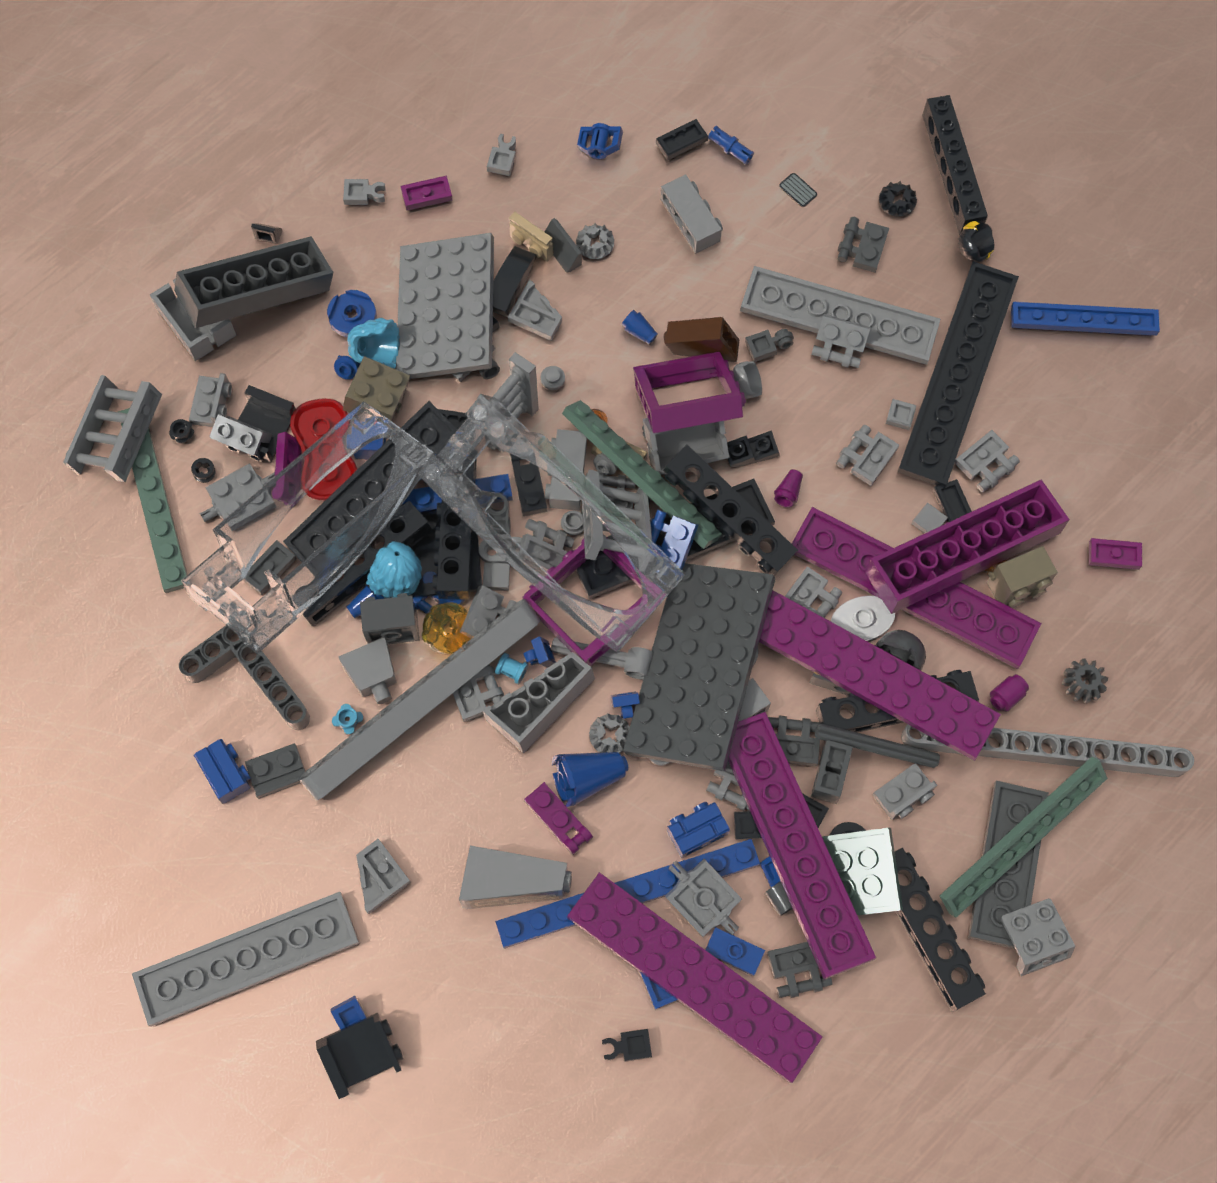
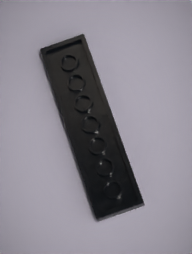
[283,401,464,574]
[574,478,775,599]

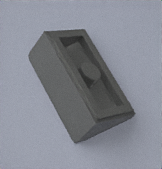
[544,218,582,273]

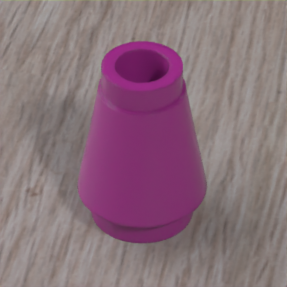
[774,469,803,508]

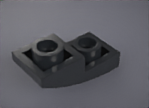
[727,430,780,467]

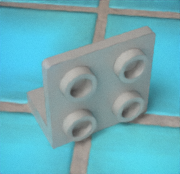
[1001,898,1075,976]

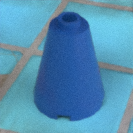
[552,752,628,807]

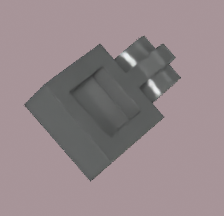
[745,329,794,362]

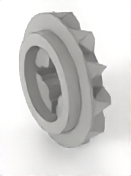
[576,223,614,259]
[589,713,630,753]

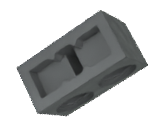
[811,740,853,804]

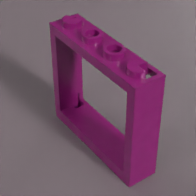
[633,352,746,433]
[522,534,663,666]

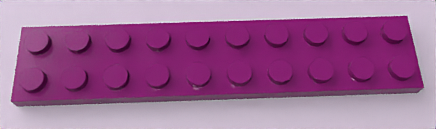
[792,507,1042,669]
[759,590,1001,761]
[728,712,876,980]
[567,872,823,1084]

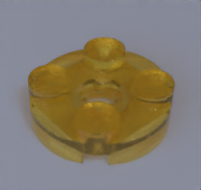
[422,602,472,655]

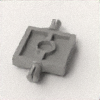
[200,463,275,530]
[665,859,742,937]

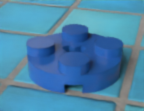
[327,290,377,337]

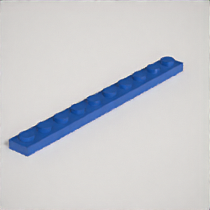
[495,839,760,949]

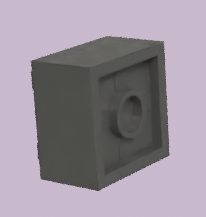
[360,593,420,645]

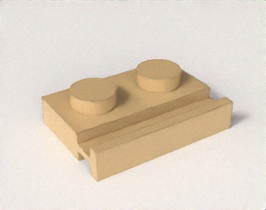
[509,212,553,262]

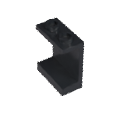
[226,385,296,463]
[316,1013,404,1099]

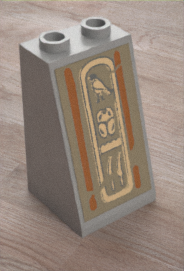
[459,845,572,909]

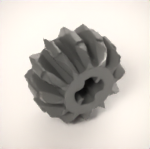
[1062,658,1108,703]

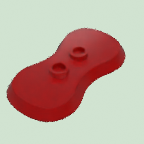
[290,398,357,500]

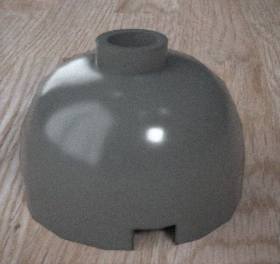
[875,630,926,670]

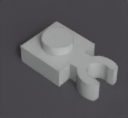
[487,134,516,176]
[343,179,386,205]

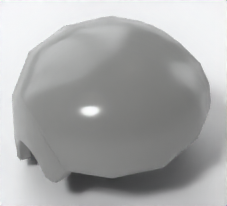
[733,361,762,399]

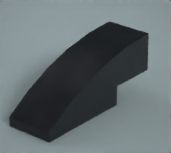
[493,246,537,317]

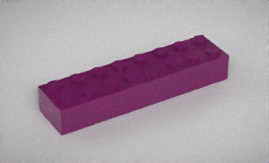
[865,479,1070,614]

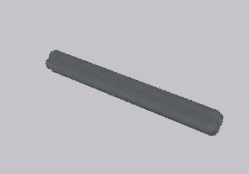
[815,723,940,768]

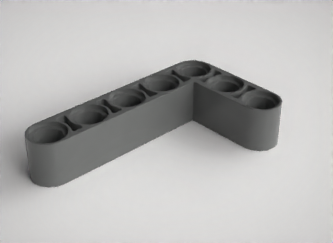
[179,622,310,730]

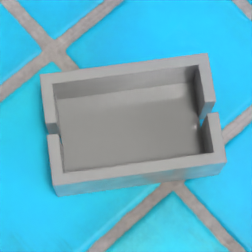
[150,278,236,361]
[643,418,729,475]

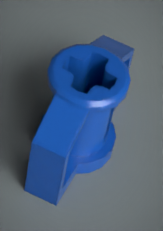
[577,123,623,159]

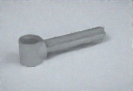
[551,637,653,680]

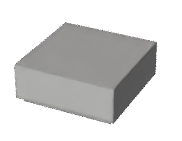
[885,399,917,430]
[911,503,948,533]
[483,563,510,591]

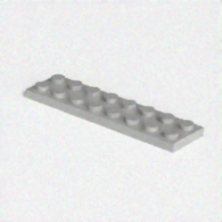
[740,266,941,365]
[132,892,359,1027]

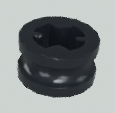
[191,458,216,483]

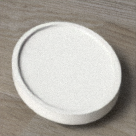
[831,596,895,642]

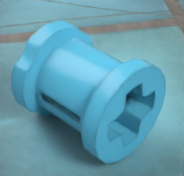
[495,653,529,685]

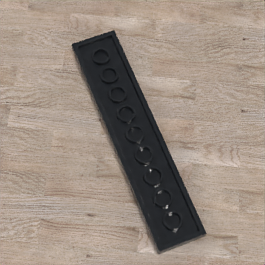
[898,261,1019,487]

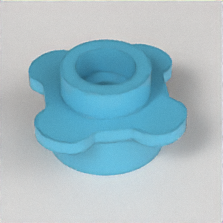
[332,704,363,735]

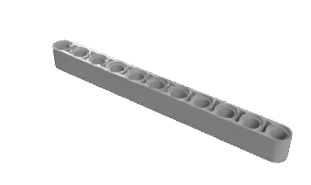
[299,599,540,800]
[901,724,1194,777]

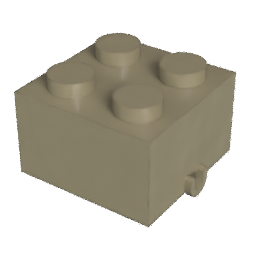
[342,356,410,429]
[987,546,1058,608]

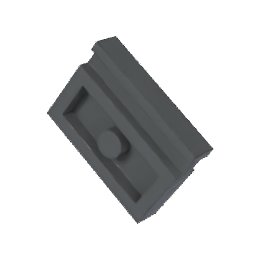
[245,743,305,799]

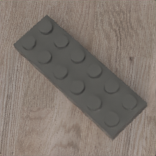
[968,781,1049,949]

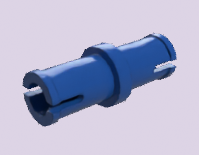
[708,126,754,165]

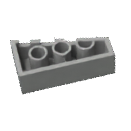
[482,652,595,753]

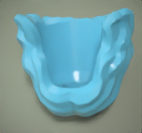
[347,318,400,369]
[366,541,422,598]

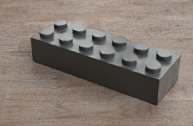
[174,236,334,328]

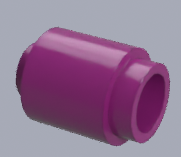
[990,674,1029,712]

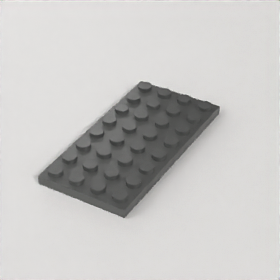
[623,563,775,771]

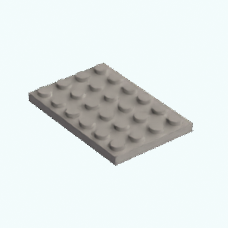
[396,233,494,379]

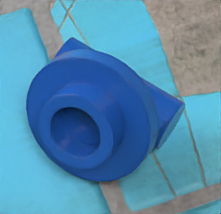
[334,355,361,379]

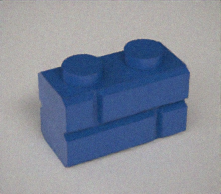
[194,739,251,804]
[667,802,730,858]

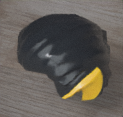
[958,221,994,263]

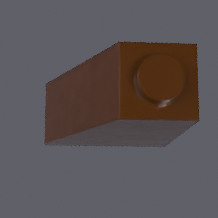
[664,317,740,362]

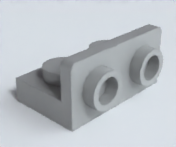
[189,373,232,427]
[210,414,273,456]
[872,763,937,820]

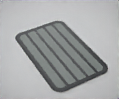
[779,173,817,206]

